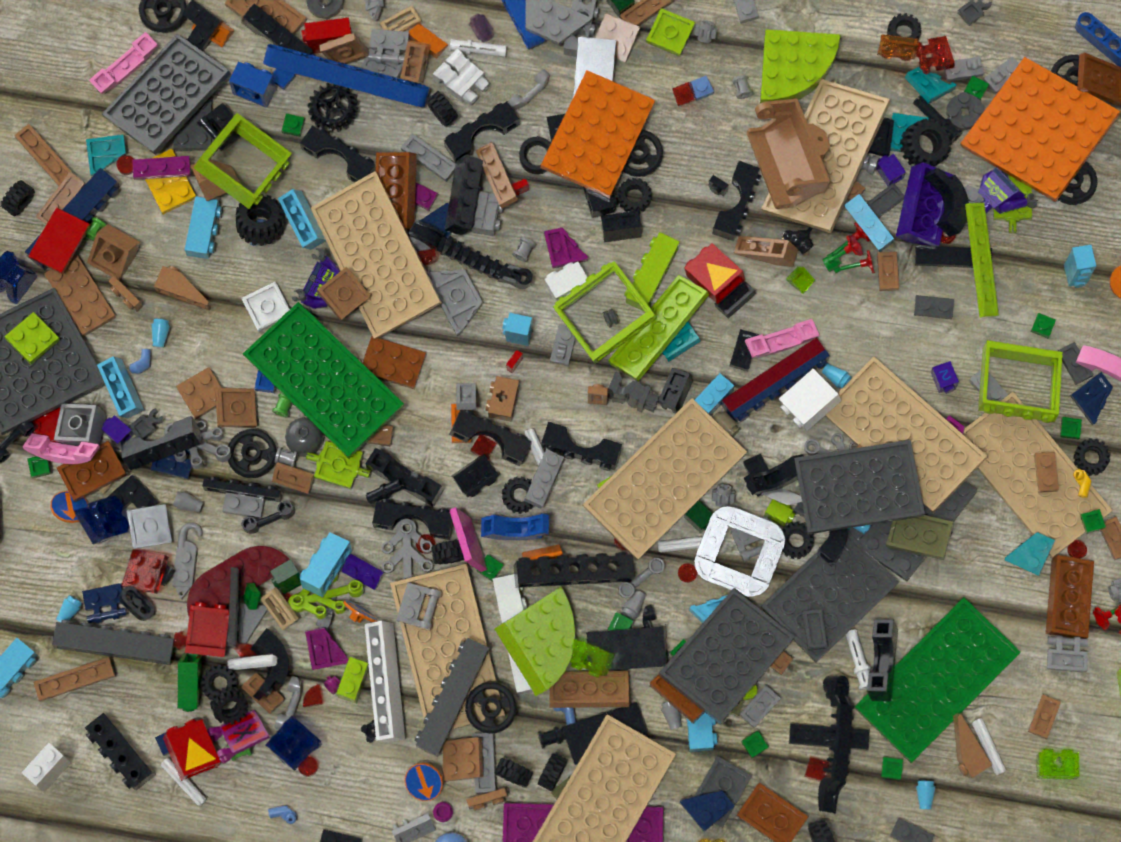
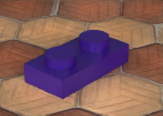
[341,554,384,590]

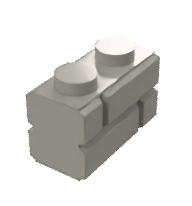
[472,192,503,236]

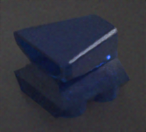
[0,251,37,304]
[74,496,129,545]
[265,716,322,771]

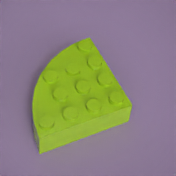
[760,29,840,103]
[494,587,575,696]

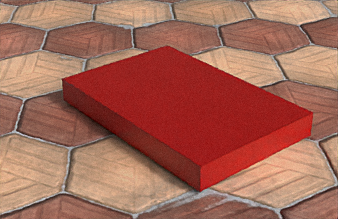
[28,208,90,275]

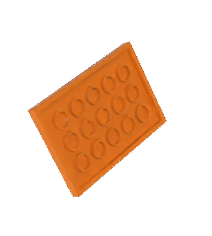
[540,70,655,198]

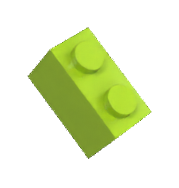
[336,657,369,704]

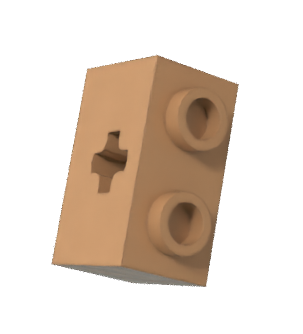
[400,40,431,83]
[485,376,519,422]

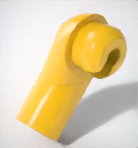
[1073,469,1091,498]

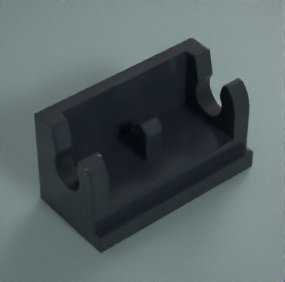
[601,211,642,243]
[658,368,693,414]

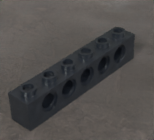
[513,552,634,588]

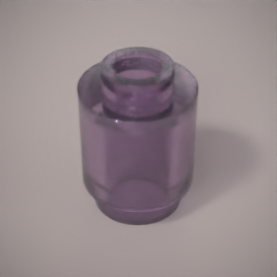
[469,14,494,43]

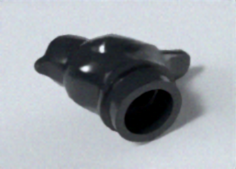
[782,227,814,254]

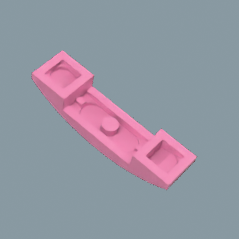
[89,32,158,94]
[745,319,820,358]
[1076,345,1121,381]
[23,434,99,464]

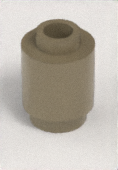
[713,411,740,438]

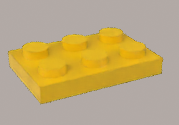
[145,148,196,214]

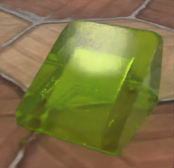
[786,266,815,294]

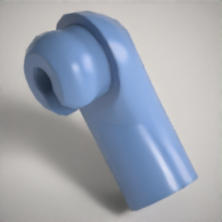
[268,805,297,824]

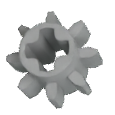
[694,20,718,43]
[712,484,735,507]
[1108,578,1121,604]

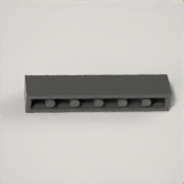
[52,620,175,665]
[414,638,489,757]

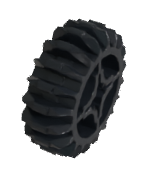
[307,83,358,132]

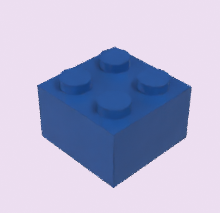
[229,61,276,108]

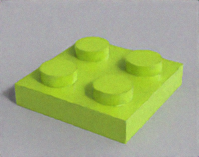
[646,8,695,57]
[4,312,60,365]

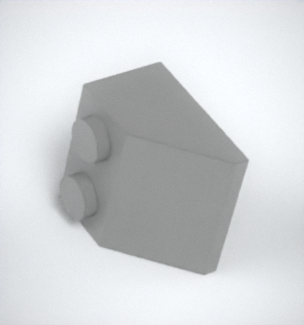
[54,404,106,446]

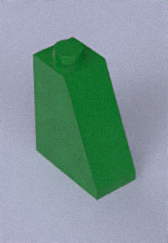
[177,653,203,712]

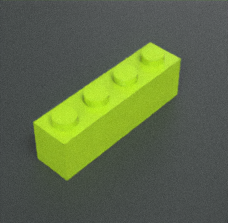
[624,232,680,311]

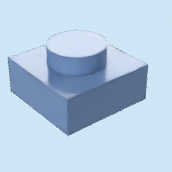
[689,76,714,101]

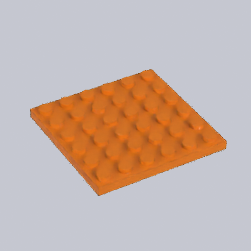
[960,57,1120,202]

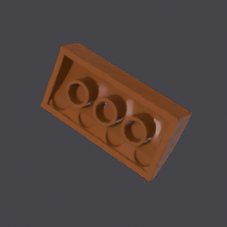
[376,152,417,229]
[1046,555,1094,638]

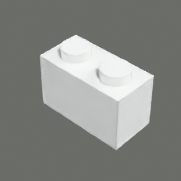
[545,261,587,302]

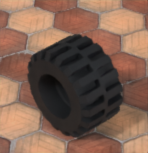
[900,118,952,166]
[236,194,284,246]

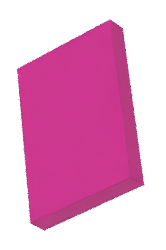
[450,507,487,572]

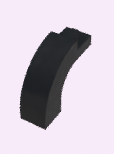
[924,168,969,237]
[744,454,804,497]
[817,528,848,567]
[250,628,289,701]

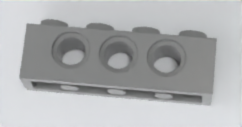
[563,0,601,57]

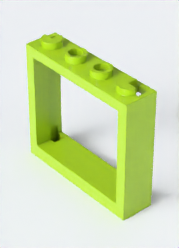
[194,113,292,209]
[553,261,657,364]
[978,340,1063,423]

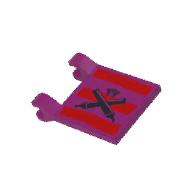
[207,709,270,763]

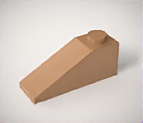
[734,236,798,267]
[154,266,211,311]
[953,714,992,778]

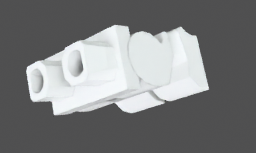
[433,49,489,105]

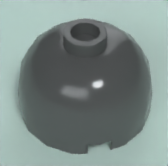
[285,417,324,457]

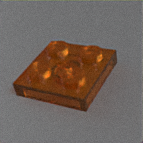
[877,34,919,61]

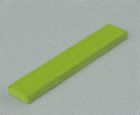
[965,203,999,318]

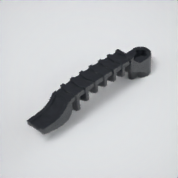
[408,219,533,289]
[818,676,854,814]

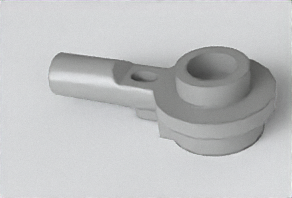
[316,597,336,630]

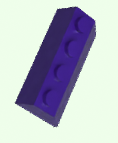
[895,162,953,246]

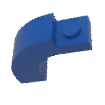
[481,514,549,541]

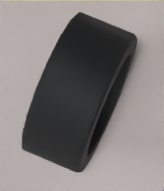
[519,136,551,175]

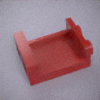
[185,602,229,657]

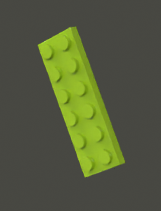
[608,275,709,381]

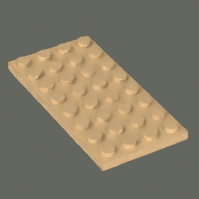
[761,79,891,233]
[310,171,442,339]
[825,356,987,513]
[964,392,1113,559]
[582,398,747,561]
[390,564,505,730]
[533,715,676,842]

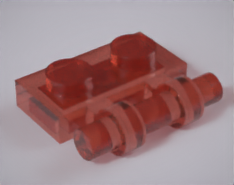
[915,36,955,74]

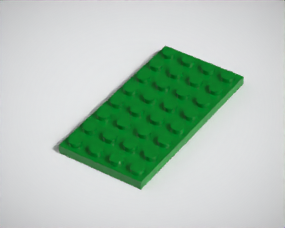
[243,302,405,459]
[854,597,1021,763]

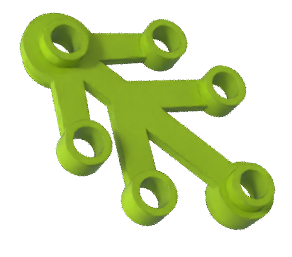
[288,574,364,619]

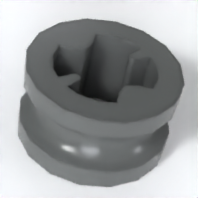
[603,308,618,328]

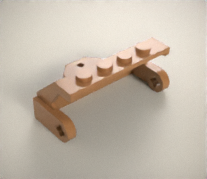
[746,99,830,209]

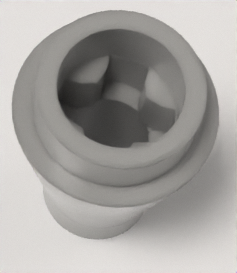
[173,491,203,513]
[621,590,646,620]
[661,702,682,730]

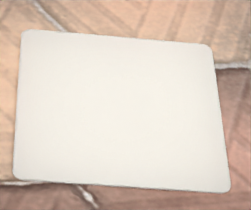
[761,488,802,505]

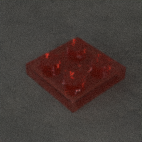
[121,549,169,594]

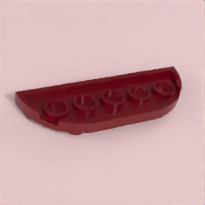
[187,546,290,616]

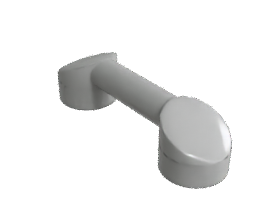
[508,69,549,109]
[618,558,664,598]
[274,676,301,730]

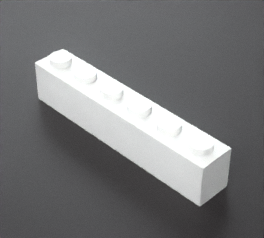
[493,574,533,696]
[365,621,405,743]

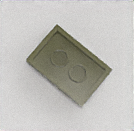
[886,515,953,560]

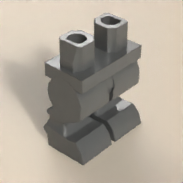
[608,371,659,413]

